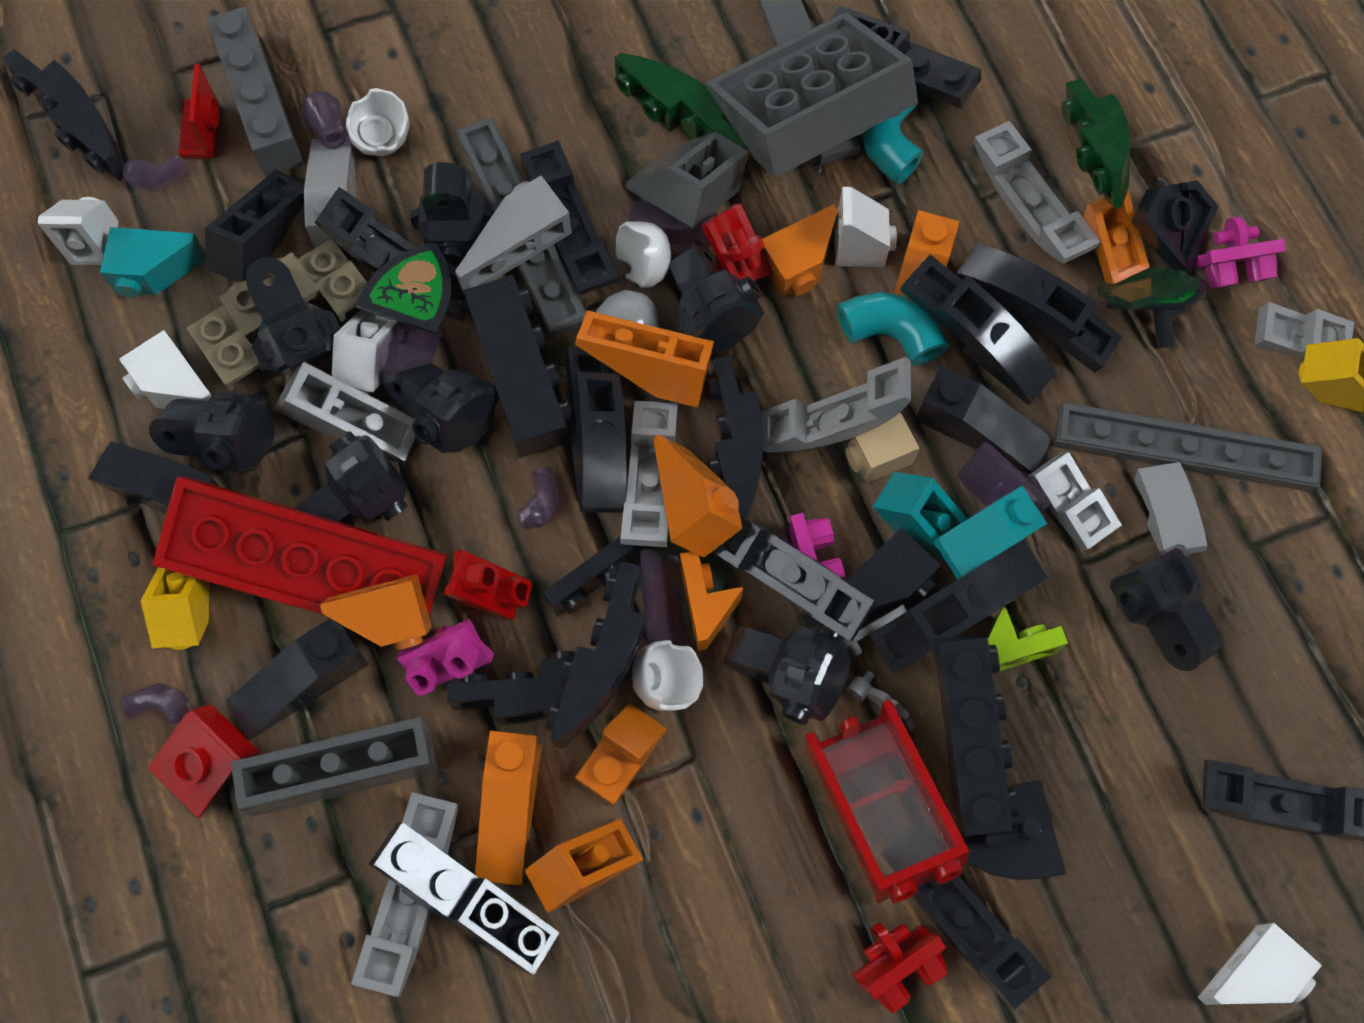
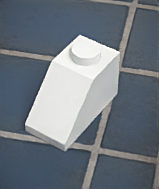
[834,187,897,267]
[37,197,119,265]
[332,309,403,393]
[119,330,212,409]
[1198,923,1322,1005]

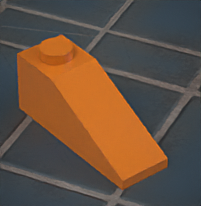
[575,310,714,408]
[653,434,743,557]
[475,731,542,886]

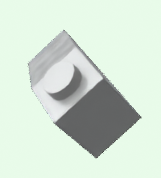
[304,136,356,249]
[455,176,572,296]
[274,362,416,462]

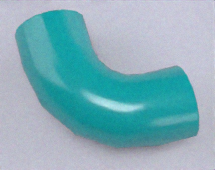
[860,103,924,185]
[836,292,950,366]

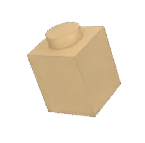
[846,412,920,483]

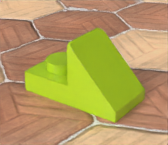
[985,606,1068,671]

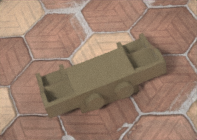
[186,239,367,391]

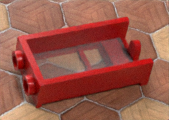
[805,699,970,903]

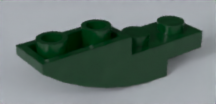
[614,53,749,167]
[1061,78,1130,209]

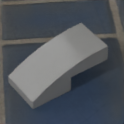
[1254,302,1354,358]
[1027,452,1122,550]
[1135,462,1208,554]

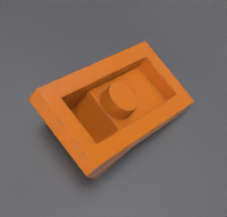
[1083,190,1149,284]
[680,551,743,652]
[575,703,667,807]

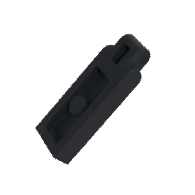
[543,536,649,617]

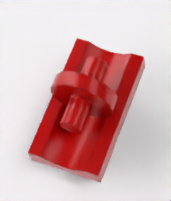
[701,204,772,281]
[444,550,532,620]
[852,922,948,1013]

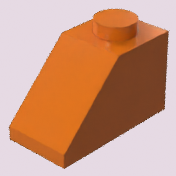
[762,204,838,299]
[894,210,960,297]
[320,574,432,650]
[525,818,644,913]

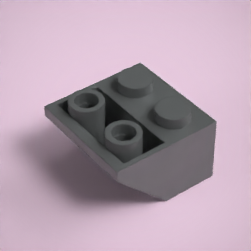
[626,132,749,228]

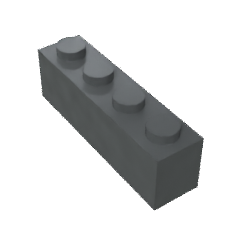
[207,6,304,177]
[231,717,438,817]

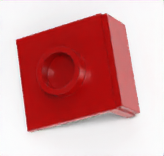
[178,64,220,159]
[148,704,260,818]

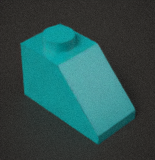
[100,227,206,297]
[872,472,968,563]
[933,485,1047,579]

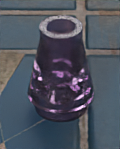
[301,91,347,149]

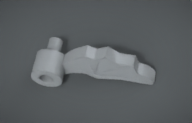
[842,605,907,656]
[846,671,916,732]

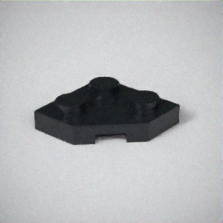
[1131,180,1219,274]

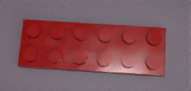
[152,476,448,640]

